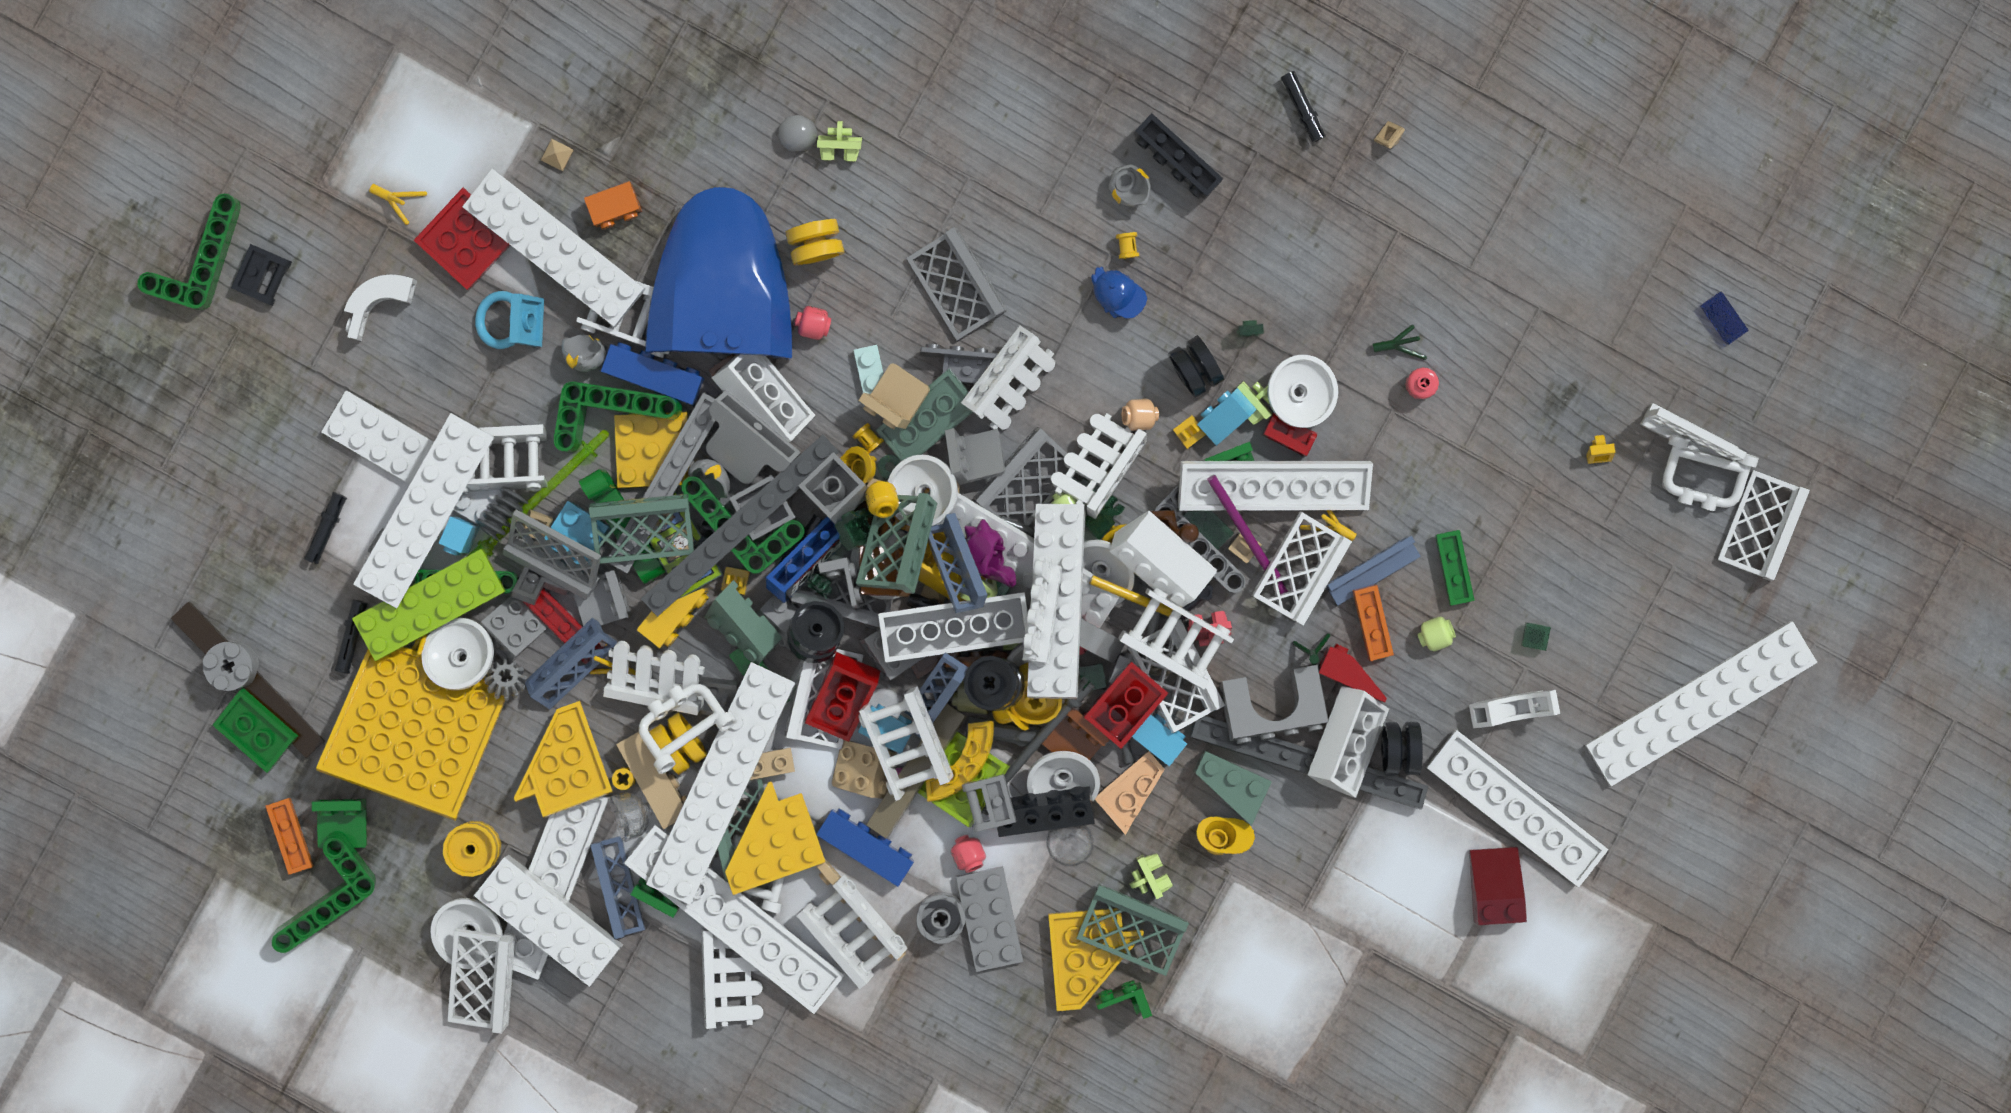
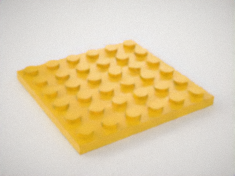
[316,647,505,821]

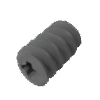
[476,488,528,542]

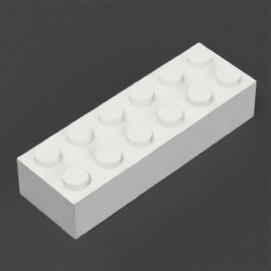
[878,592,1028,662]
[474,855,623,987]

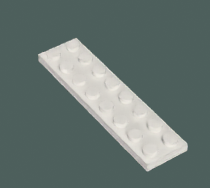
[462,169,645,327]
[321,390,515,524]
[353,413,494,608]
[1178,461,1373,511]
[937,493,1120,628]
[1027,504,1086,699]
[1426,729,1609,888]
[494,796,609,980]

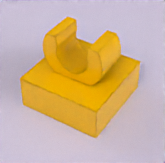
[1173,415,1206,449]
[1586,435,1616,464]
[721,566,750,595]

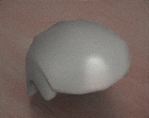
[778,115,817,152]

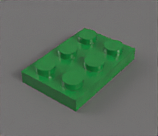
[213,688,298,773]

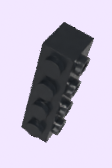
[1134,113,1223,200]
[997,786,1095,837]

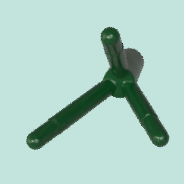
[1373,325,1427,360]
[1292,633,1330,666]

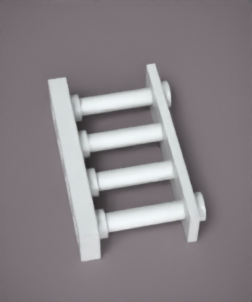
[576,281,672,358]
[462,424,548,495]
[1118,587,1234,689]
[859,686,954,801]
[796,875,907,989]

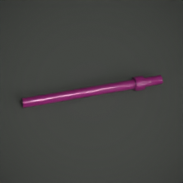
[1207,475,1288,594]

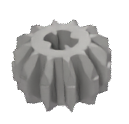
[485,659,527,702]

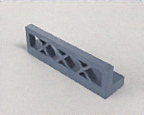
[928,513,988,613]
[1326,536,1421,606]
[525,618,617,709]
[904,652,968,738]
[590,836,645,939]

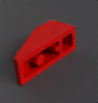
[1318,643,1387,702]

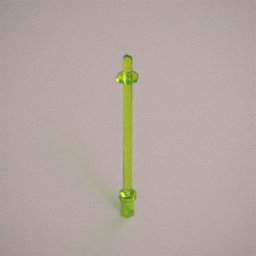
[466,430,609,557]

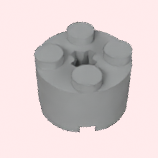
[203,641,259,691]
[917,892,965,944]

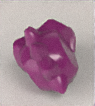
[964,519,1016,587]

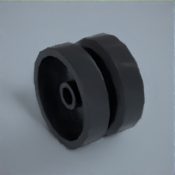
[1168,335,1225,398]
[787,601,844,663]
[964,656,1025,711]
[1381,722,1423,775]

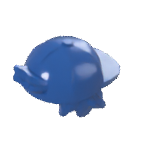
[1091,267,1147,319]

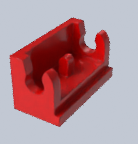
[1262,412,1317,457]

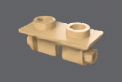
[750,748,795,780]

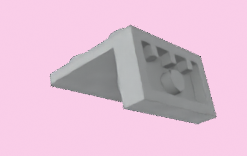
[945,428,1006,485]
[818,558,863,609]
[573,570,632,626]
[480,595,548,665]
[859,629,925,681]

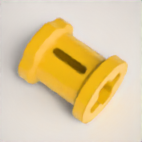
[1116,232,1139,259]
[852,423,884,454]
[612,767,636,790]

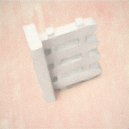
[961,326,1055,430]
[1051,413,1147,519]
[1022,556,1062,664]
[603,641,705,715]
[701,928,763,1029]

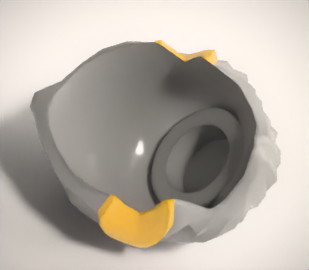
[1108,165,1151,207]
[562,334,605,372]
[688,459,730,498]

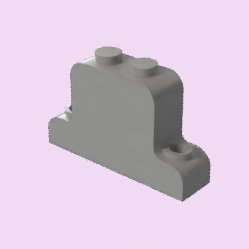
[706,390,801,484]

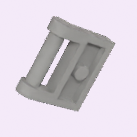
[962,774,1017,832]

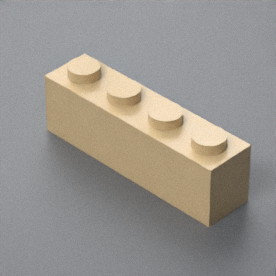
[616,731,687,829]

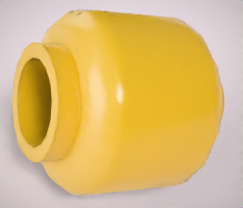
[865,481,899,518]

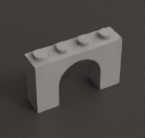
[1219,665,1328,744]

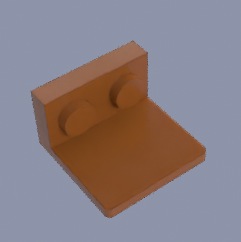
[859,543,911,597]
[1042,708,1110,760]

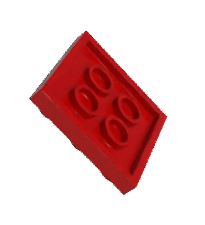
[414,187,511,291]

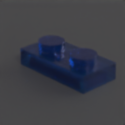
[1700,291,1749,345]

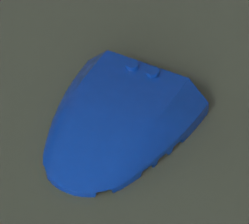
[645,187,792,360]

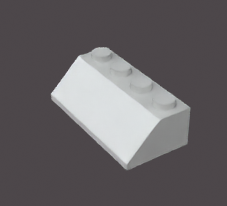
[712,354,815,442]
[1110,511,1217,608]
[1308,686,1389,798]

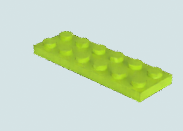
[352,549,506,661]

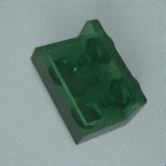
[835,508,877,551]

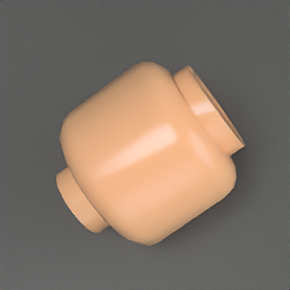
[1121,399,1159,431]

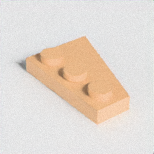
[1095,750,1165,835]

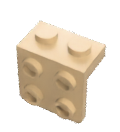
[858,363,930,429]
[832,740,897,799]

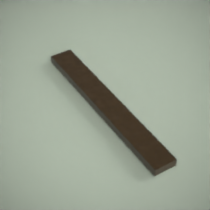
[170,602,325,758]

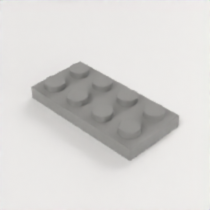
[956,866,1023,972]

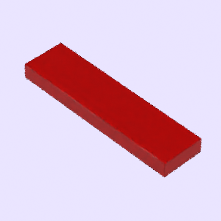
[523,587,604,665]

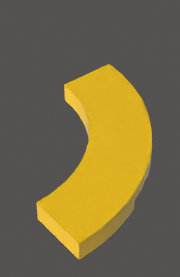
[926,721,994,802]

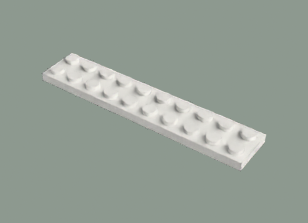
[1585,621,1817,786]
[646,662,796,905]
[624,825,844,1014]

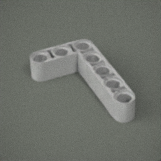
[1154,484,1246,593]
[1004,582,1125,664]

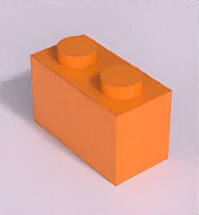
[584,181,642,230]

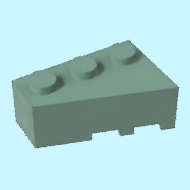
[704,580,782,665]
[1193,749,1272,826]

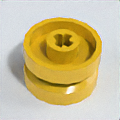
[785,219,845,266]
[1010,663,1062,725]
[650,712,707,775]
[443,821,501,877]

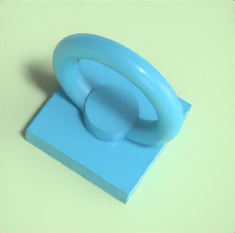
[475,291,544,349]

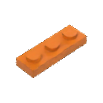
[1352,584,1394,661]
[266,797,314,875]

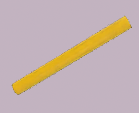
[1089,575,1173,617]

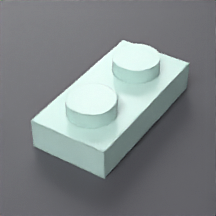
[854,345,884,394]

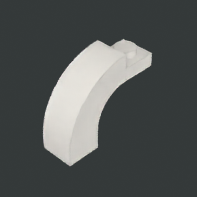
[344,274,417,341]
[1469,690,1560,728]

